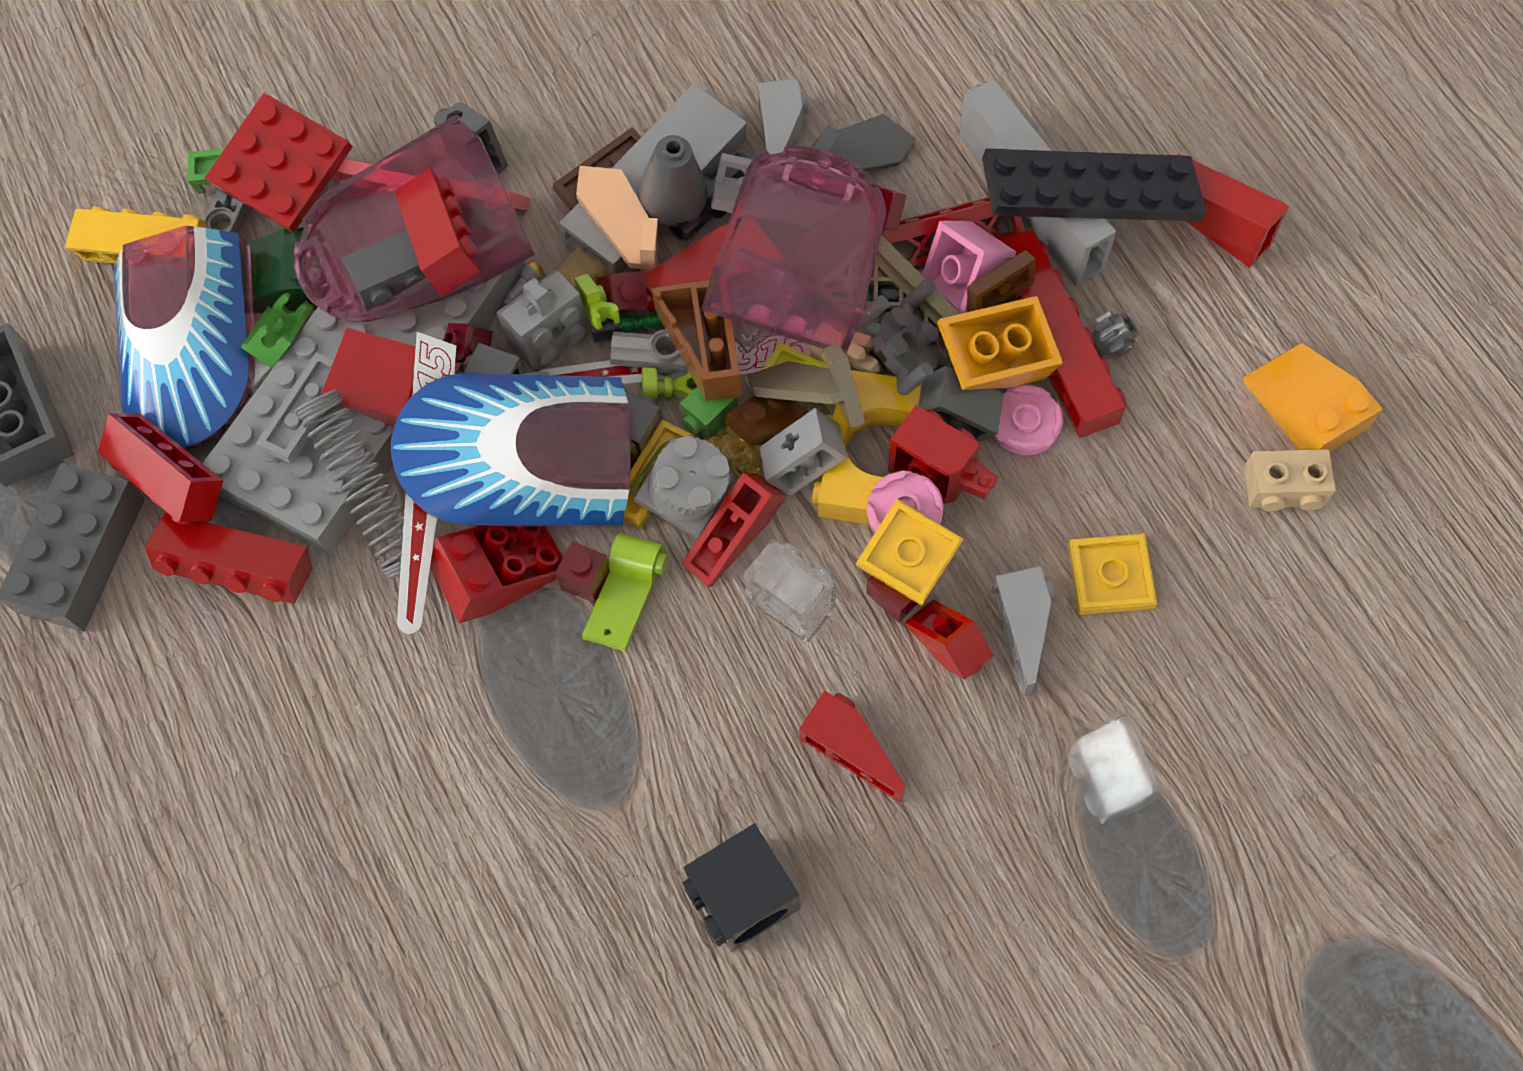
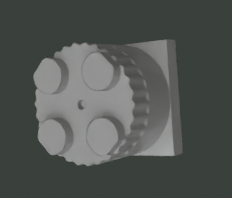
[633,436,736,539]

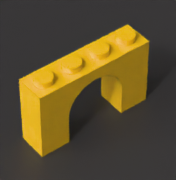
[812,370,922,525]

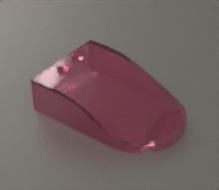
[294,115,535,322]
[701,146,886,354]

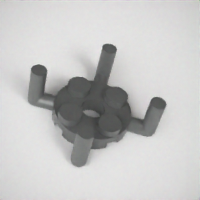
[853,279,954,395]

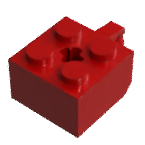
[888,405,998,504]

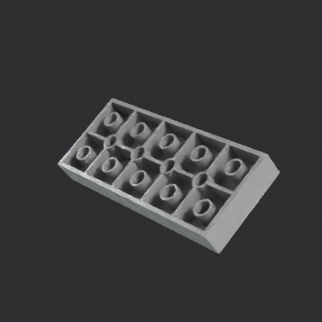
[203,200,525,556]

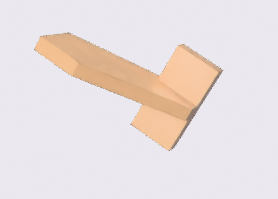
[576,166,658,274]

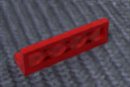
[879,197,1024,267]

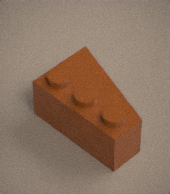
[651,278,742,401]

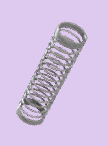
[294,389,404,579]

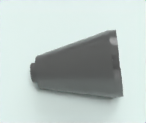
[638,135,708,227]

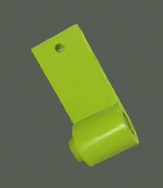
[582,532,669,652]

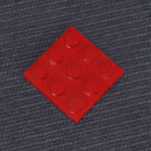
[204,93,353,233]

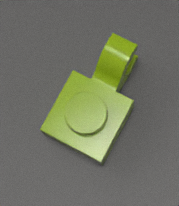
[574,274,620,330]

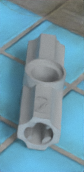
[610,330,688,375]

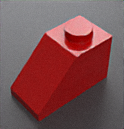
[905,599,994,680]

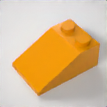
[937,296,1063,390]
[1242,343,1383,452]

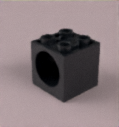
[681,823,801,952]

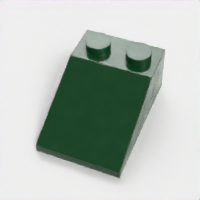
[239,226,331,314]

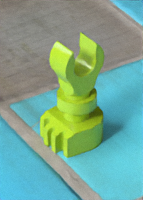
[642,368,696,402]

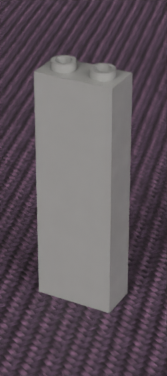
[959,79,1117,286]
[559,83,747,275]

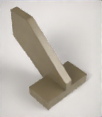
[747,343,866,429]

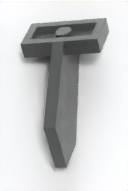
[795,114,916,186]

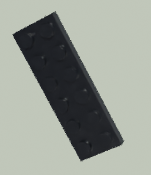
[982,148,1206,222]

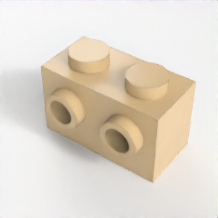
[1244,449,1336,511]

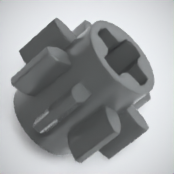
[1092,310,1138,357]

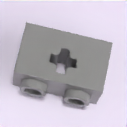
[759,408,847,496]

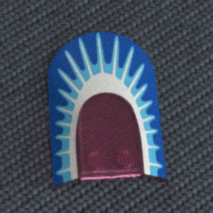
[114,225,255,450]
[390,373,630,528]

